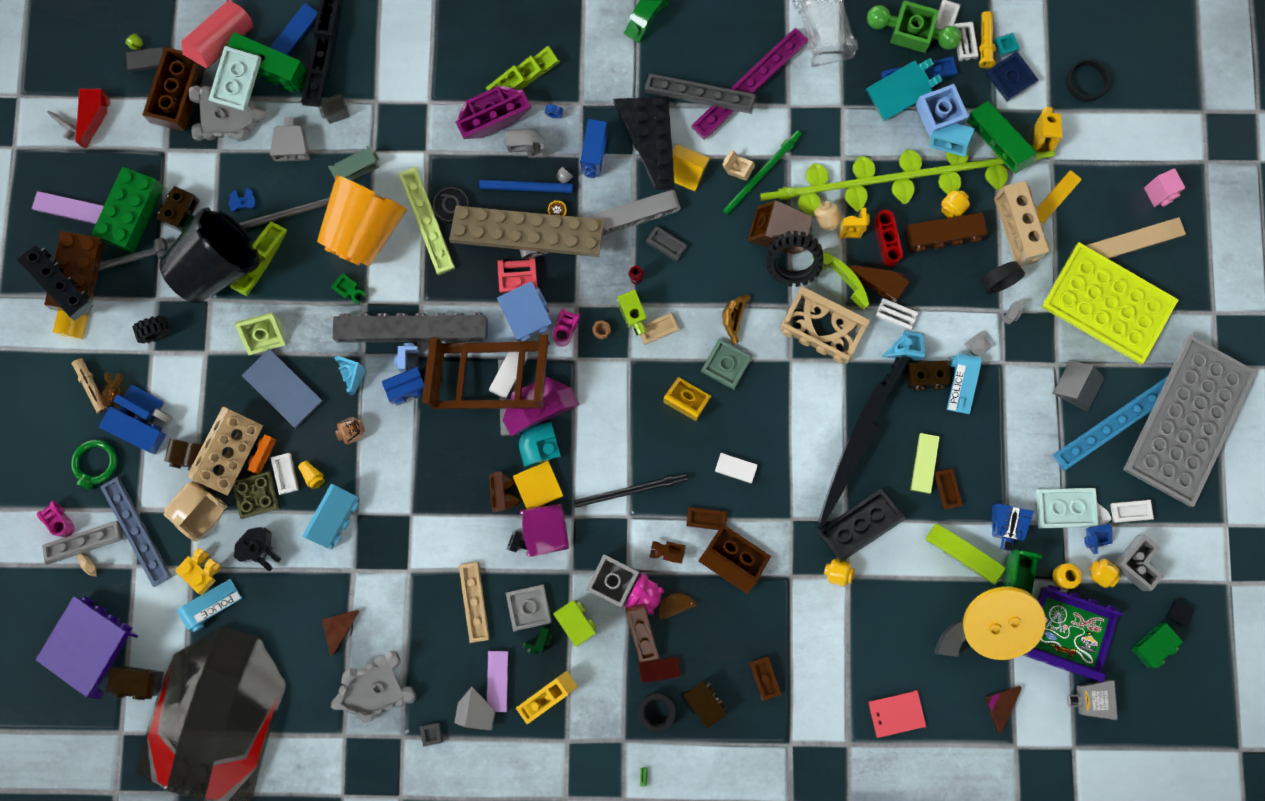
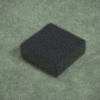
[1166,600,1194,627]

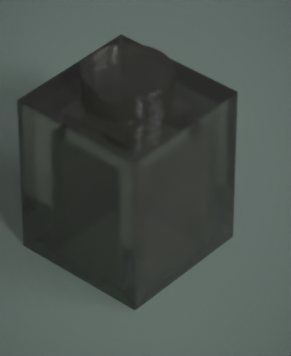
[319,94,350,124]

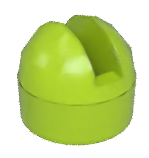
[125,33,143,50]

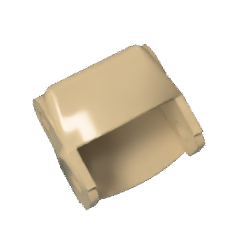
[164,481,228,542]

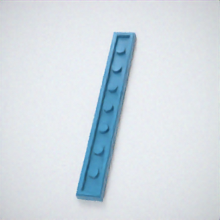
[1053,376,1168,471]

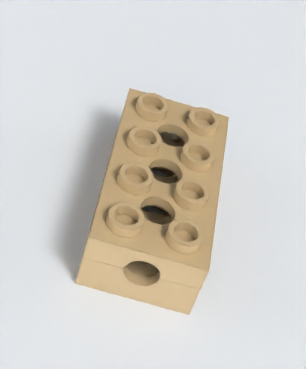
[994,181,1050,266]
[187,407,263,496]

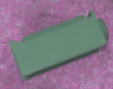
[328,146,380,181]

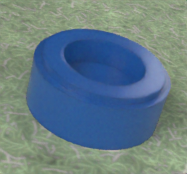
[544,104,564,119]

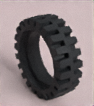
[766,231,823,287]

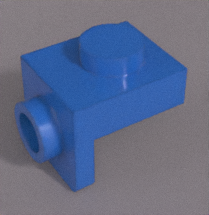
[1084,523,1113,554]

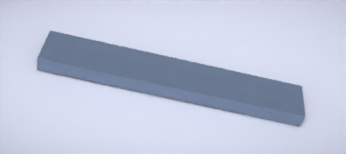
[100,477,172,587]

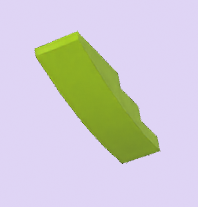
[486,46,560,90]
[230,221,287,296]
[925,523,1006,585]

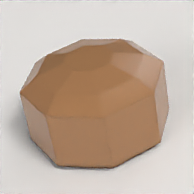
[592,320,611,340]

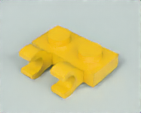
[175,548,222,595]

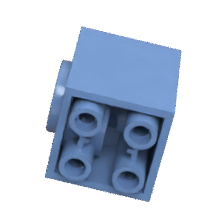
[497,281,552,341]

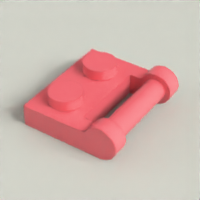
[497,257,537,294]

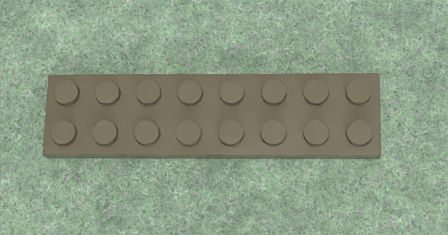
[449,206,605,257]

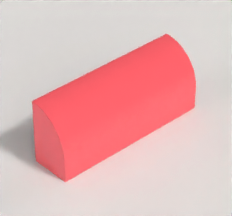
[181,0,253,69]

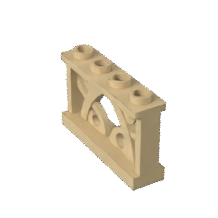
[779,286,870,364]

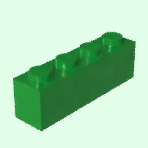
[967,101,1037,174]

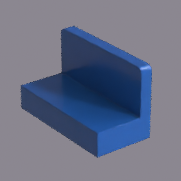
[113,385,164,422]

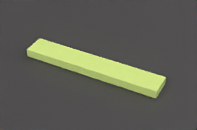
[399,167,455,275]

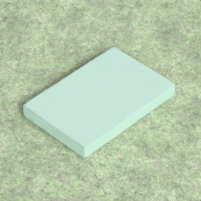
[208,46,262,112]
[1036,488,1099,529]

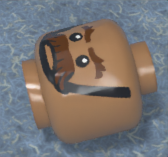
[335,417,365,445]

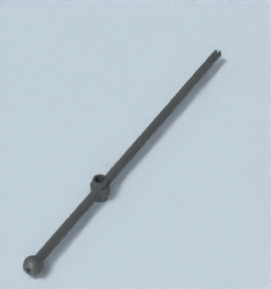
[99,197,330,271]

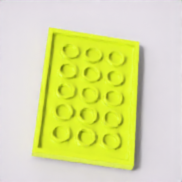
[1041,242,1178,365]

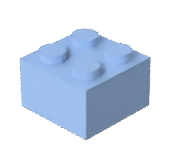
[915,84,969,138]

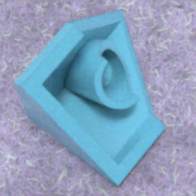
[881,331,925,362]
[334,356,366,396]

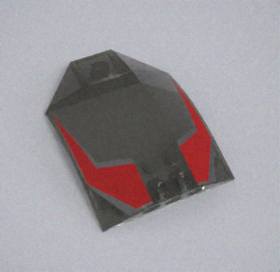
[136,626,288,801]

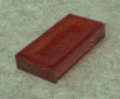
[638,657,680,683]

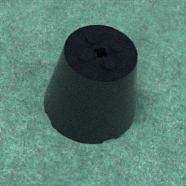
[159,207,259,303]

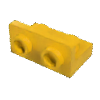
[838,208,870,238]

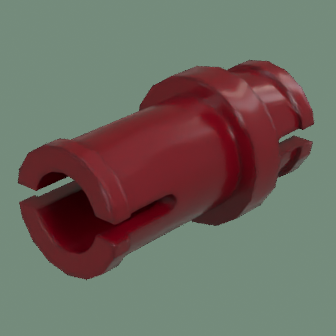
[629,265,644,285]

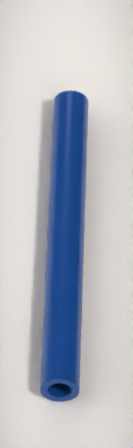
[479,180,573,193]

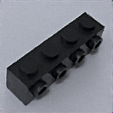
[16,245,93,321]

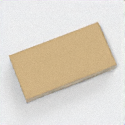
[640,312,679,345]

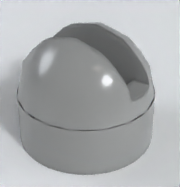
[557,167,573,183]

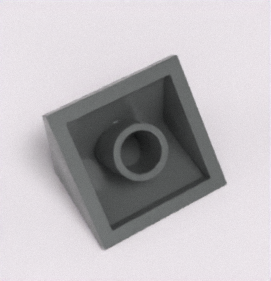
[1052,360,1105,412]

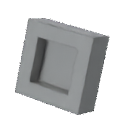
[1002,301,1023,325]
[964,332,992,357]

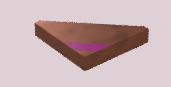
[985,686,1022,733]

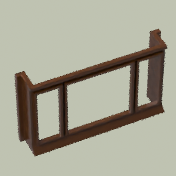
[422,335,550,409]

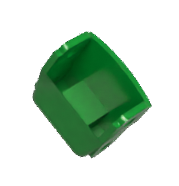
[1002,550,1042,595]

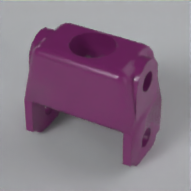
[519,504,569,557]

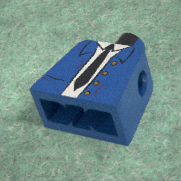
[992,503,1034,551]

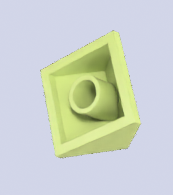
[235,312,286,355]

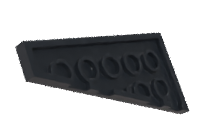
[613,96,675,190]

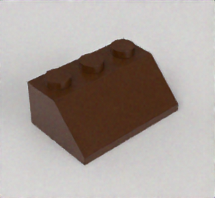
[698,524,771,594]

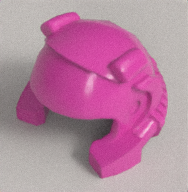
[624,573,664,615]

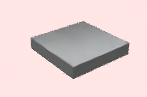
[506,584,552,631]

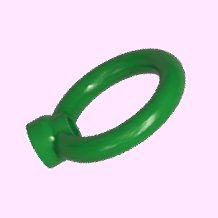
[71,439,118,490]

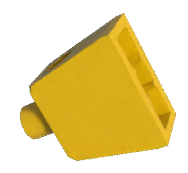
[1033,107,1062,152]

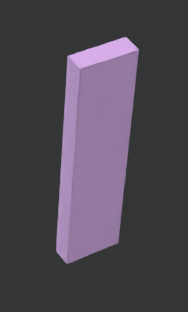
[32,191,104,224]

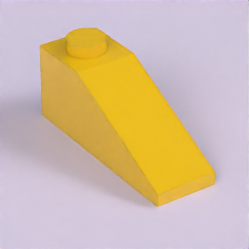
[516,671,578,724]

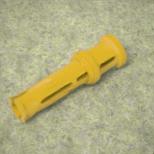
[979,11,996,68]

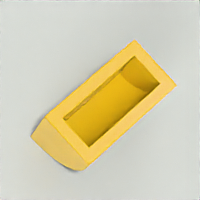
[53,310,88,340]

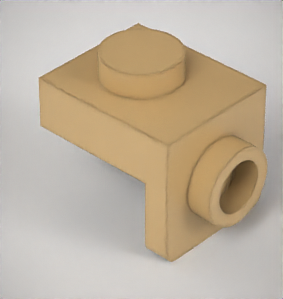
[723,150,755,181]

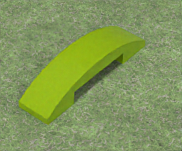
[812,252,869,311]

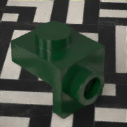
[523,627,552,655]

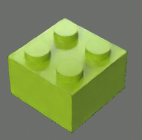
[553,600,598,647]

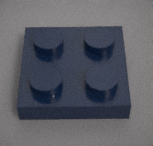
[985,52,1039,102]

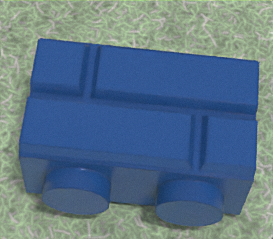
[381,367,424,406]

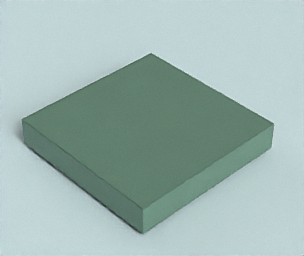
[701,338,753,390]

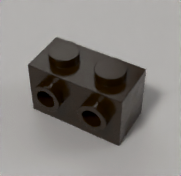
[157,186,200,232]
[906,361,950,392]
[683,681,727,729]

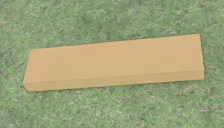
[459,562,490,643]

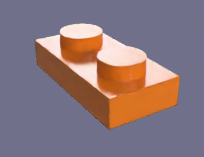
[248,434,276,474]

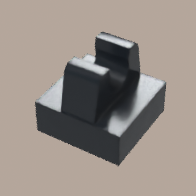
[506,531,527,553]

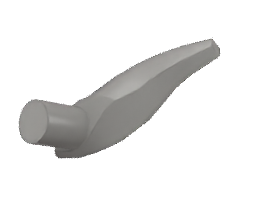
[47,111,76,140]

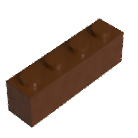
[905,212,987,253]

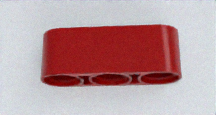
[874,210,903,267]

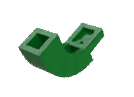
[624,0,671,43]

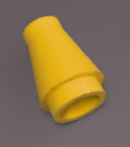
[298,460,325,489]

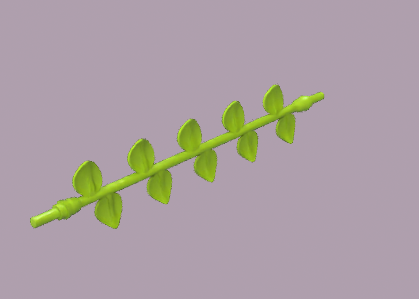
[760,149,1055,218]

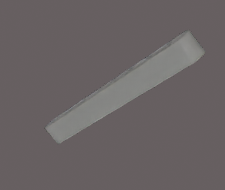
[520,190,681,260]

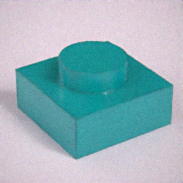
[994,33,1020,57]

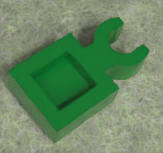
[331,273,367,305]

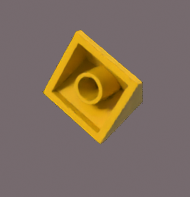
[672,144,710,192]
[663,377,711,421]

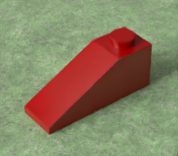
[75,89,110,148]

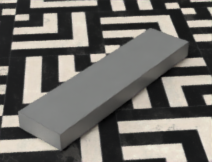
[42,521,123,565]

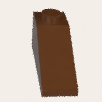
[850,265,909,303]

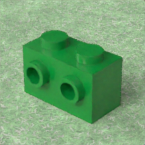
[1131,623,1183,668]

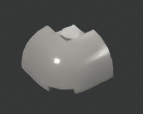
[506,129,547,158]

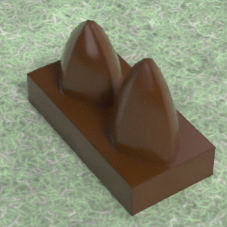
[489,471,520,513]

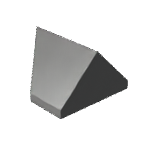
[454,687,496,730]

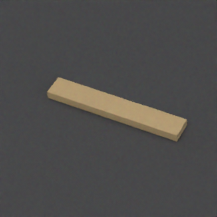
[1072,217,1186,259]

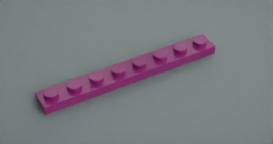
[691,27,808,140]

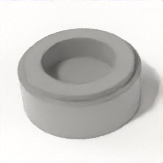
[152,409,173,424]

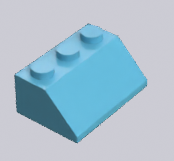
[302,484,360,550]

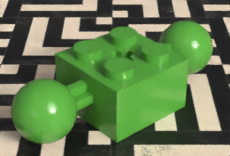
[867,0,962,53]

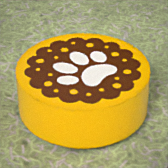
[548,201,567,216]

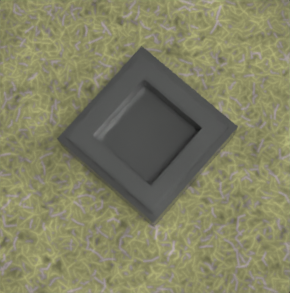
[420,722,443,747]

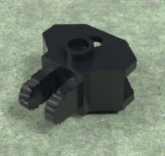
[234,527,281,572]

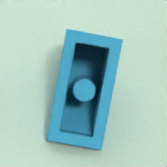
[929,124,975,157]

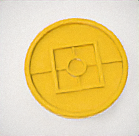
[963,587,1046,660]

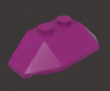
[455,86,531,139]
[502,377,580,437]

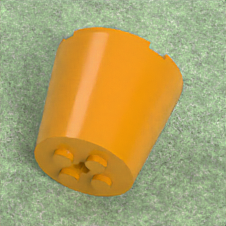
[317,175,407,267]

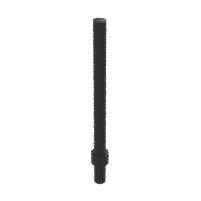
[573,474,688,508]

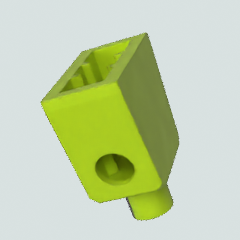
[616,289,647,336]

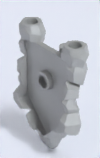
[189,85,268,142]
[331,651,417,723]

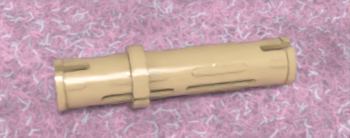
[71,358,109,414]

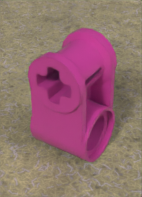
[553,308,581,347]
[36,500,74,538]

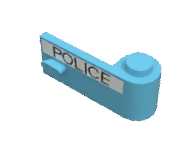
[947,353,981,414]
[177,579,242,633]

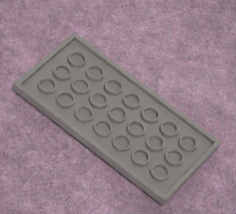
[1123,335,1257,507]

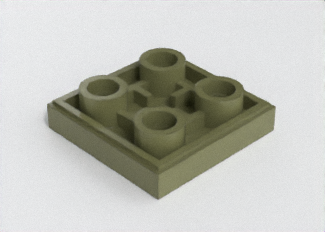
[233,471,280,519]

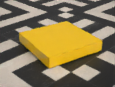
[513,461,563,508]

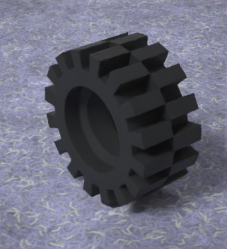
[132,316,172,344]

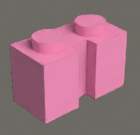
[1144,168,1185,207]

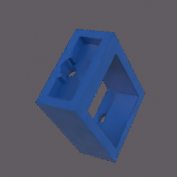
[580,119,608,178]

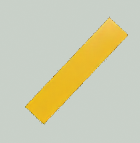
[1037,170,1082,224]

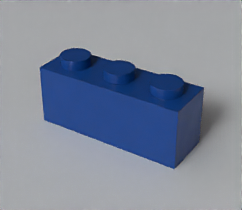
[99,406,167,455]

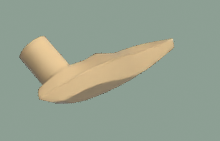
[76,553,97,577]

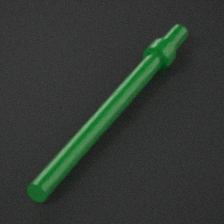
[723,130,802,215]

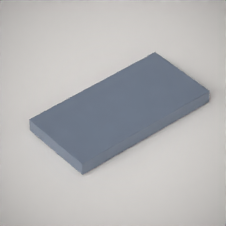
[242,349,323,428]

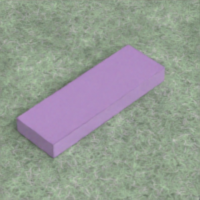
[487,651,509,712]

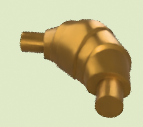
[722,294,750,344]

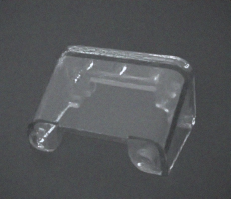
[793,0,858,67]

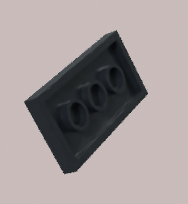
[817,489,905,563]

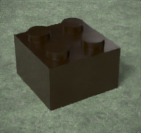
[106,666,164,700]

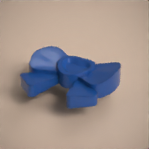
[229,188,257,213]

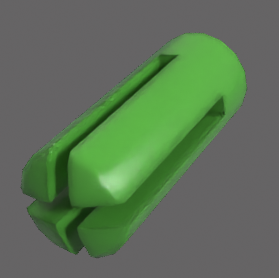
[640,767,647,786]

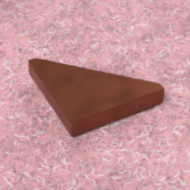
[322,610,359,655]

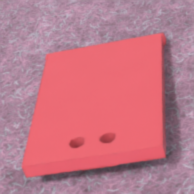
[868,690,926,738]

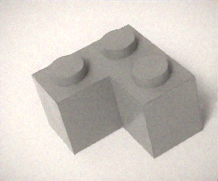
[1114,535,1164,592]

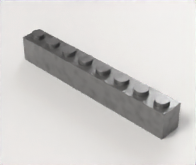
[332,312,488,343]

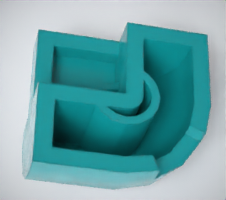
[519,421,561,468]

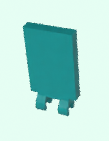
[866,58,943,121]

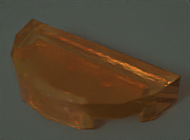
[659,593,696,620]

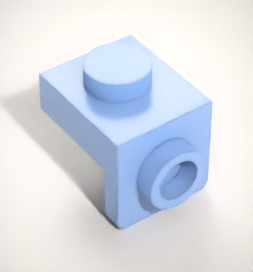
[394,343,420,372]

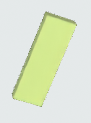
[911,433,939,494]

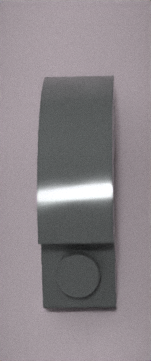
[935,620,966,657]

